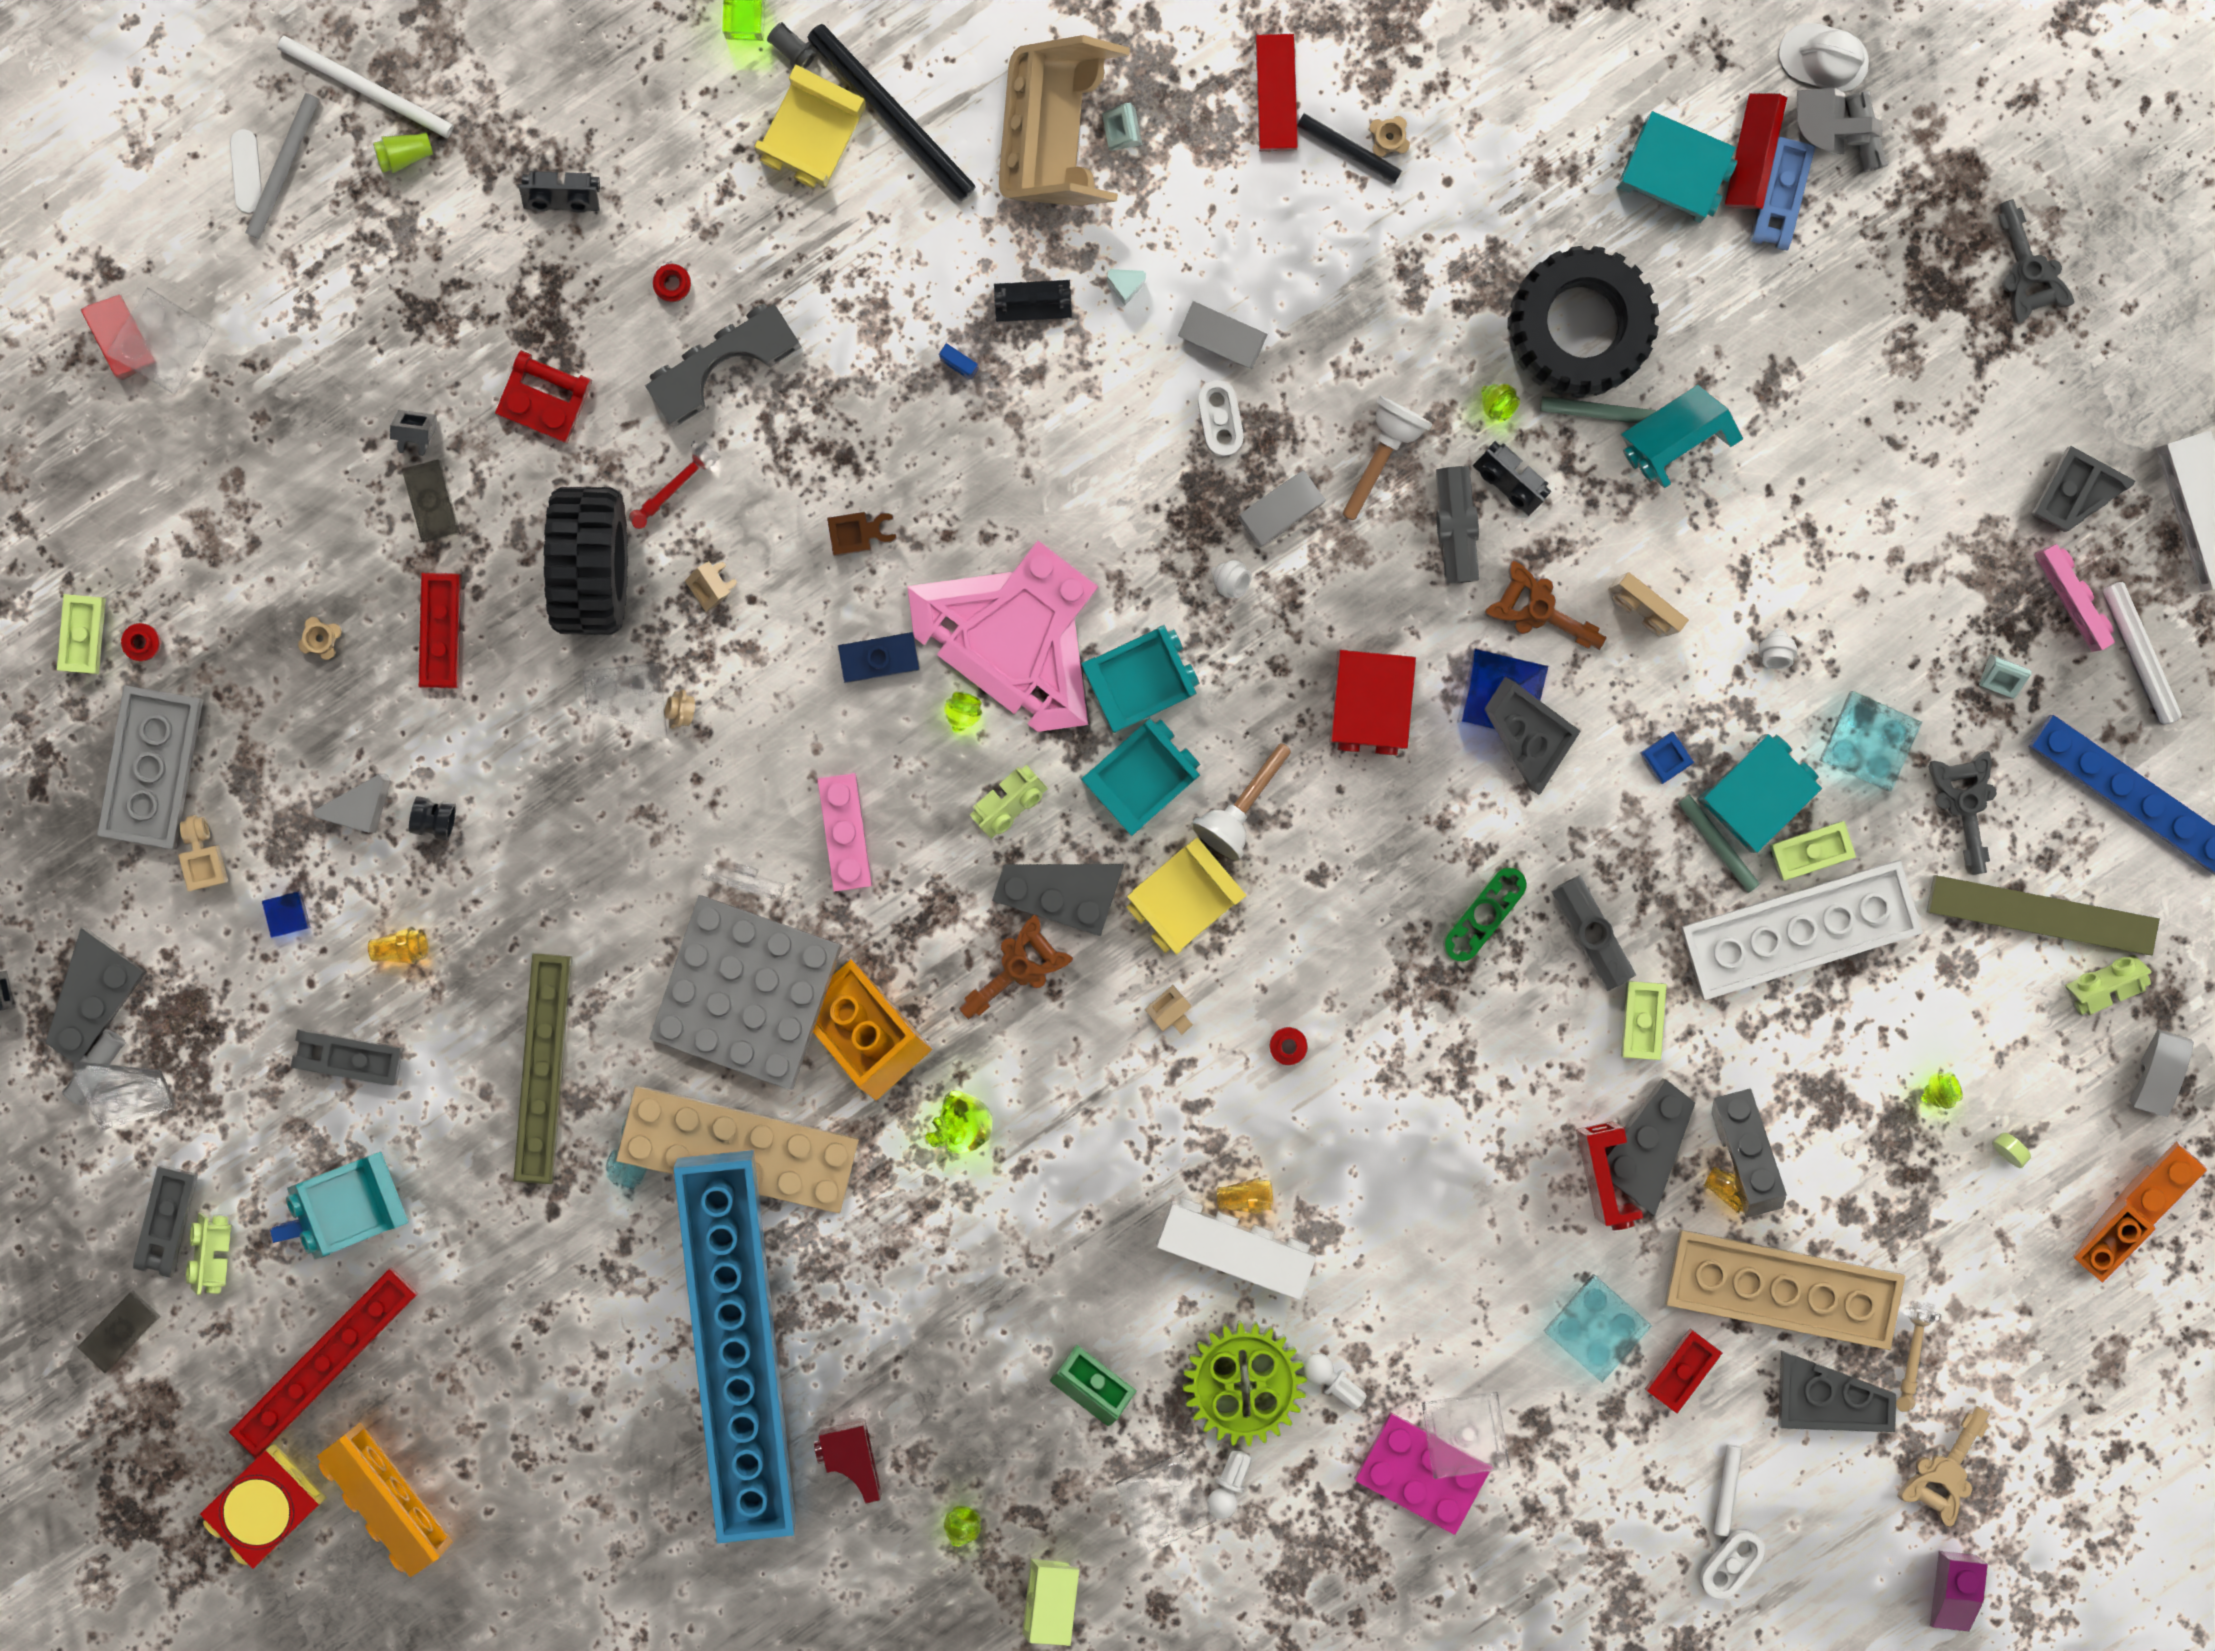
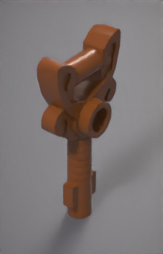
[1485,561,1607,650]
[959,915,1073,1020]

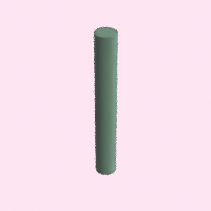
[1540,396,1656,423]
[1677,794,1760,893]

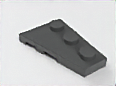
[1484,677,1581,795]
[992,864,1124,936]
[46,927,147,1065]
[1606,1078,1695,1216]
[1778,1350,1896,1432]

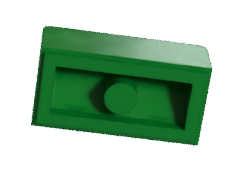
[1050,1345,1137,1426]

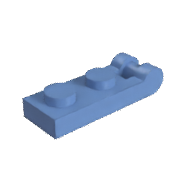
[1750,136,1816,251]

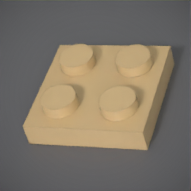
[1608,572,1689,636]

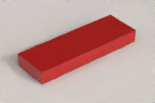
[1256,34,1298,151]
[1725,93,1788,209]
[418,573,462,689]

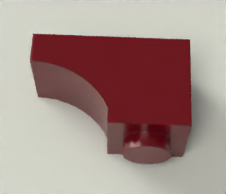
[814,1419,882,1504]

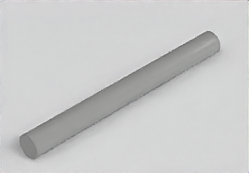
[245,93,320,239]

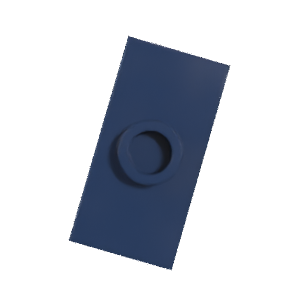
[838,632,920,683]

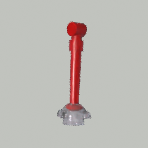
[629,440,721,529]

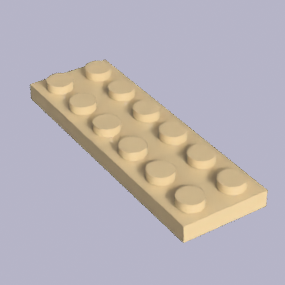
[616,1085,859,1214]
[1665,1229,1905,1350]

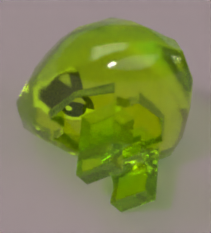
[925,1090,993,1153]

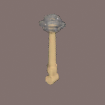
[1896,1301,1941,1412]

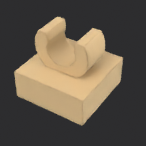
[685,561,737,612]
[1145,985,1193,1035]

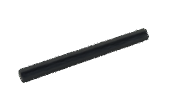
[807,24,976,201]

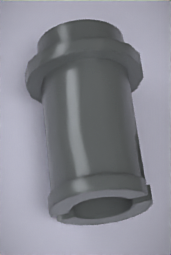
[767,22,816,69]

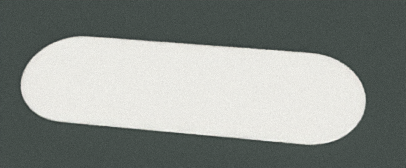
[230,129,262,213]

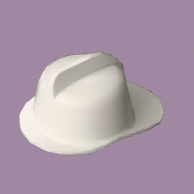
[1779,23,1869,92]

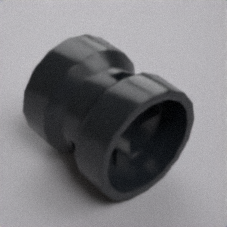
[409,796,456,840]

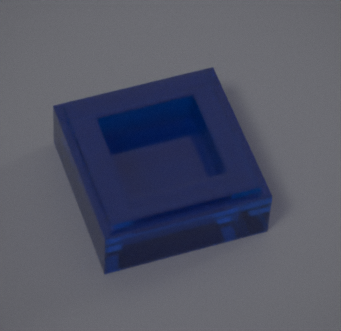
[262,891,311,938]

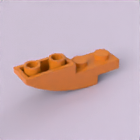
[2073,1141,2207,1283]

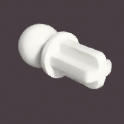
[1303,1353,1367,1410]
[1207,1450,1252,1519]

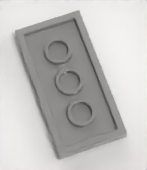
[97,685,203,849]

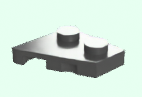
[2032,446,2135,532]

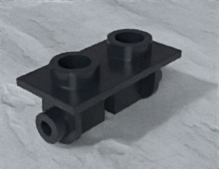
[519,171,600,213]
[994,280,1072,322]
[1472,441,1552,516]

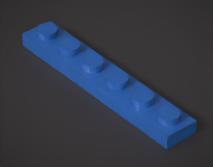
[2028,715,2215,875]

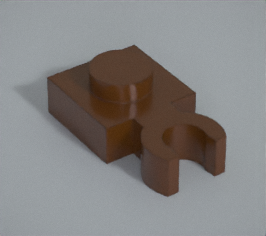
[827,512,897,556]

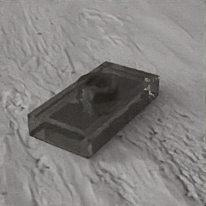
[402,459,461,544]
[77,1290,161,1373]

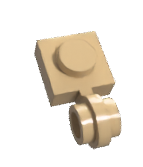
[178,815,228,891]

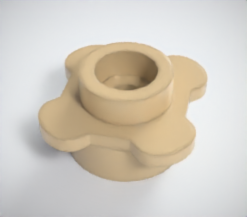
[1369,116,1410,157]
[298,617,342,660]
[665,689,695,729]

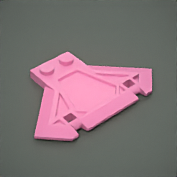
[907,541,1098,732]

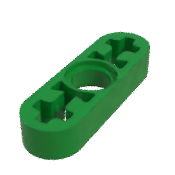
[1443,867,1527,962]

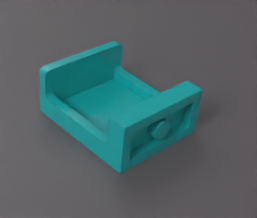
[1616,111,1737,223]
[1621,385,1743,488]
[1081,625,1200,734]
[1081,718,1201,836]
[1697,734,1823,853]
[286,1152,409,1260]

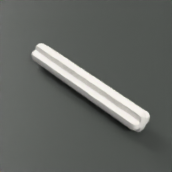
[2103,582,2182,725]

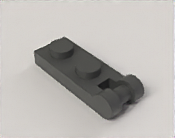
[291,1029,403,1086]
[133,1165,198,1278]

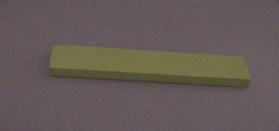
[1926,875,2160,956]
[513,953,572,1184]

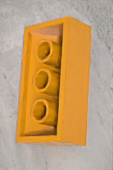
[316,1422,453,1577]

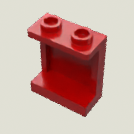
[1329,650,1416,756]
[1576,1121,1643,1230]

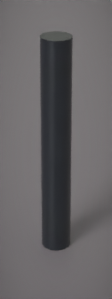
[1297,113,1402,184]

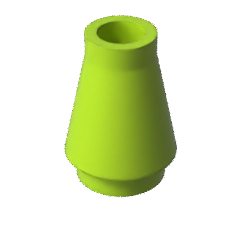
[373,133,433,174]

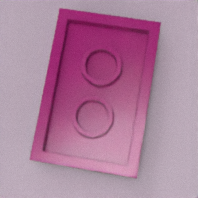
[1354,1411,1492,1535]

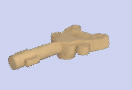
[1897,1406,1990,1527]

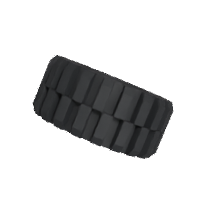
[1507,246,1659,398]
[543,487,628,635]

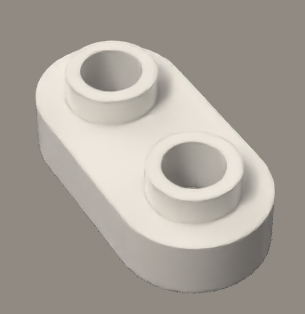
[1198,380,1244,457]
[1700,1530,1765,1600]

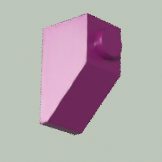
[1930,1551,1988,1632]

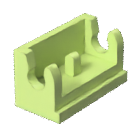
[1022,1558,1079,1646]

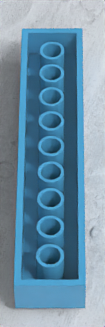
[674,1150,796,1544]

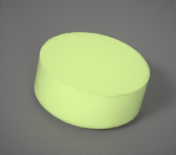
[1992,1133,2031,1168]

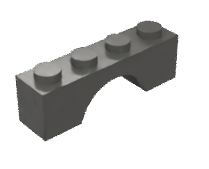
[645,303,802,428]

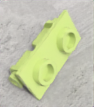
[970,764,1048,839]
[2065,955,2151,1016]
[186,1213,232,1295]

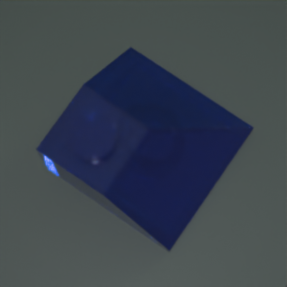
[1457,649,1549,732]

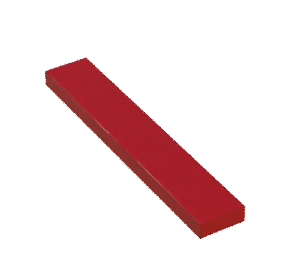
[229,1267,419,1459]

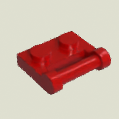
[495,350,592,444]

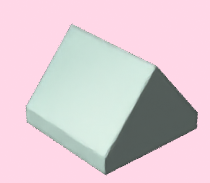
[1102,103,1142,151]
[1107,269,1146,305]
[1979,654,2031,699]

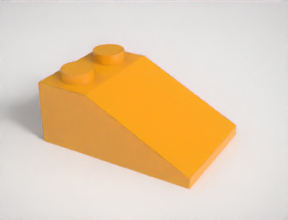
[813,959,933,1101]

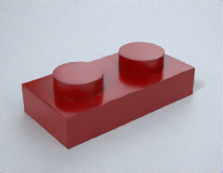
[1645,1328,1723,1414]

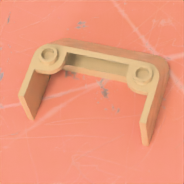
[999,35,1130,206]

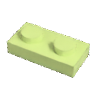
[57,594,106,674]
[1770,821,1856,881]
[1621,981,1667,1060]

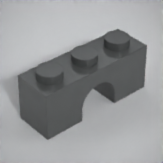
[1711,1088,1787,1218]

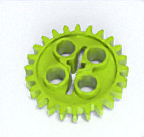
[1183,1320,1307,1446]

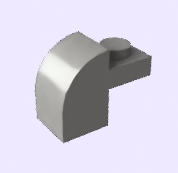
[1797,88,1882,154]

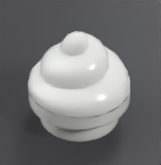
[1211,560,1252,598]
[1759,628,1797,669]

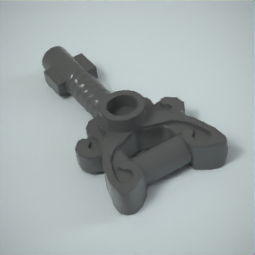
[1998,199,2075,324]
[1928,751,1997,875]

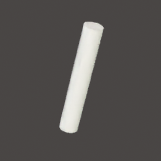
[1714,1444,1742,1536]

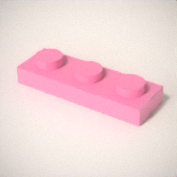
[2034,544,2115,652]
[817,773,872,892]

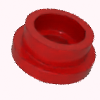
[653,264,691,303]
[121,623,161,661]
[1269,1027,1308,1065]

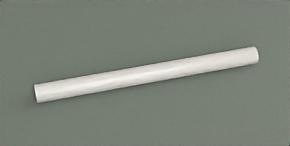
[277,36,454,138]

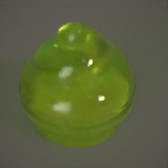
[1481,383,1520,422]
[944,692,982,733]
[1921,1071,1963,1109]
[943,1506,982,1546]

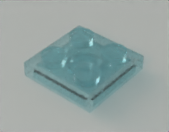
[1819,691,1922,792]
[1543,1274,1652,1383]

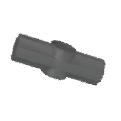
[1436,466,1479,584]
[1551,875,1636,991]

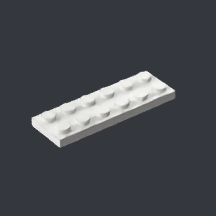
[1680,860,1923,1000]

